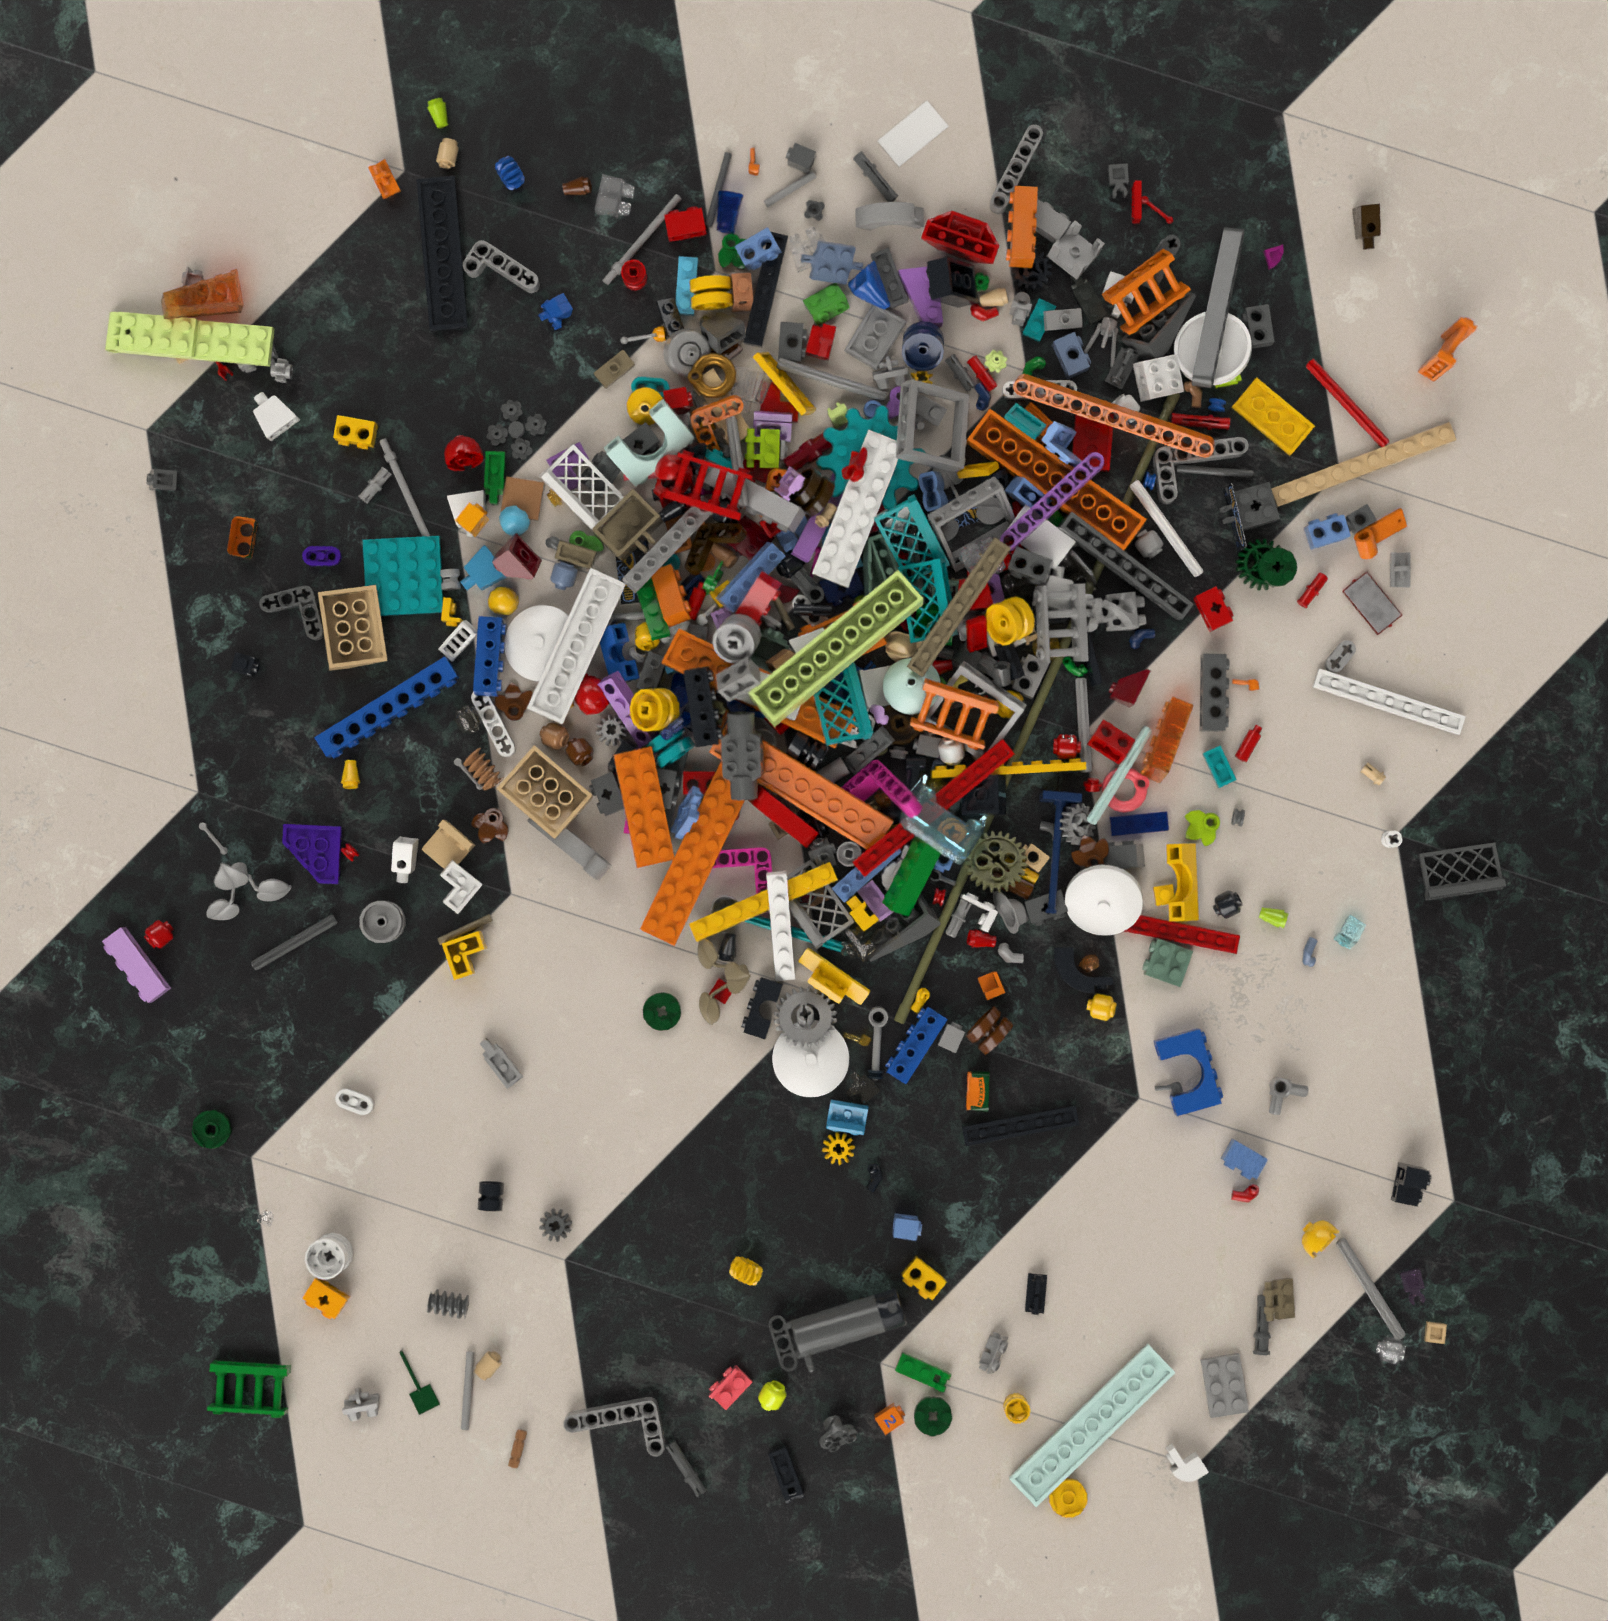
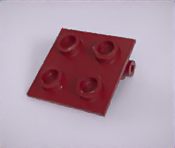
[726,515,775,561]

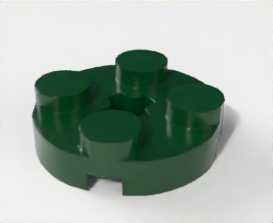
[1257,548,1297,587]
[643,992,681,1031]
[192,1110,232,1149]
[914,1396,952,1437]

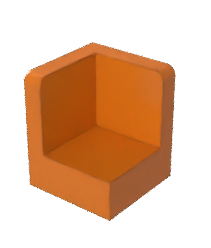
[978,971,1005,1000]

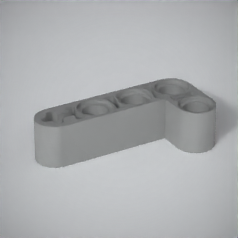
[463,240,540,293]

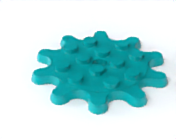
[816,405,926,510]

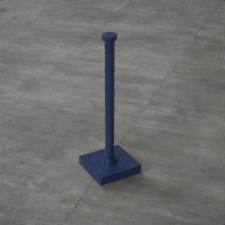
[1039,790,1082,914]

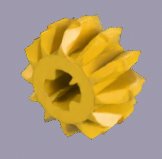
[822,1132,855,1165]
[729,1257,763,1285]

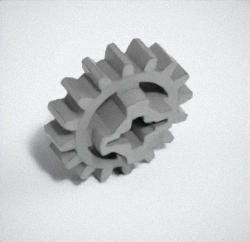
[1060,804,1096,845]

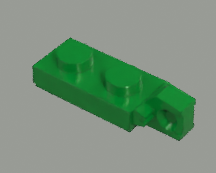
[484,451,506,505]

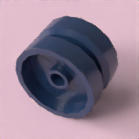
[902,321,944,372]

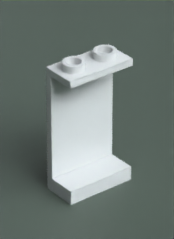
[857,665,915,709]

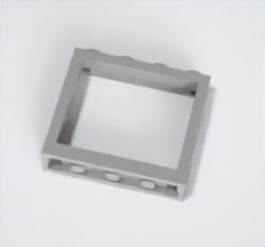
[895,379,970,472]
[927,476,1015,572]
[925,661,1027,760]

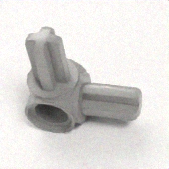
[1269,1077,1308,1115]

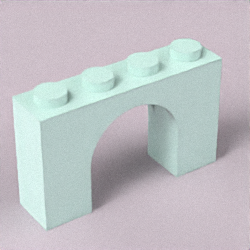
[604,399,695,487]

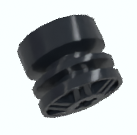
[786,731,829,771]

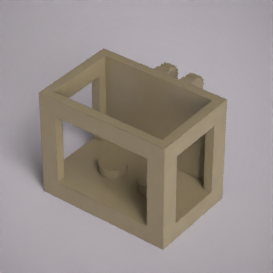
[592,489,663,563]

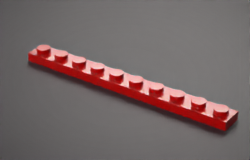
[852,739,1014,877]

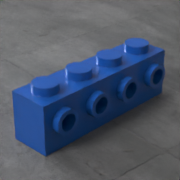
[473,616,506,696]
[885,1006,947,1084]

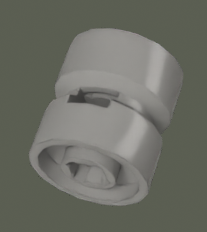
[837,842,862,867]

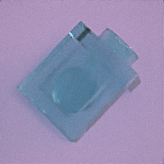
[1334,915,1366,949]

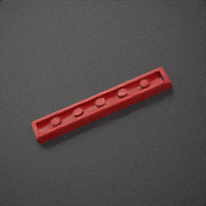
[1125,915,1240,954]

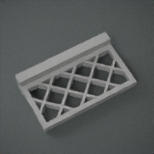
[787,860,854,950]

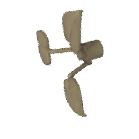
[697,938,751,1025]

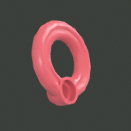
[1101,768,1149,813]

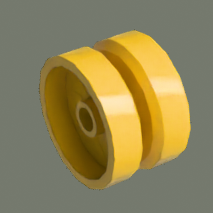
[689,275,733,311]
[985,597,1034,645]
[630,688,680,731]

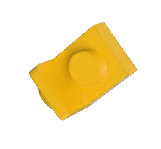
[441,597,463,627]

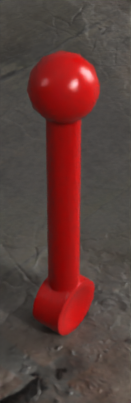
[1142,196,1173,224]

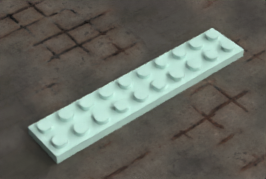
[1009,1343,1175,1507]

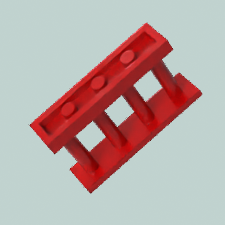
[665,450,753,521]

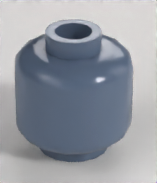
[550,560,577,590]

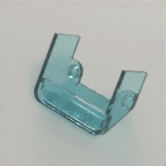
[900,775,986,864]

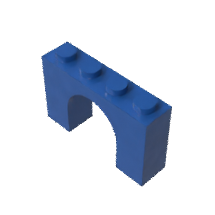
[1153,1028,1223,1116]

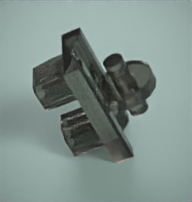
[840,926,875,963]

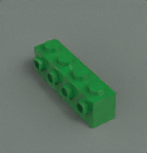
[882,835,943,916]

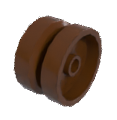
[965,1006,1014,1055]

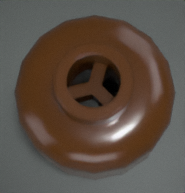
[565,738,594,766]

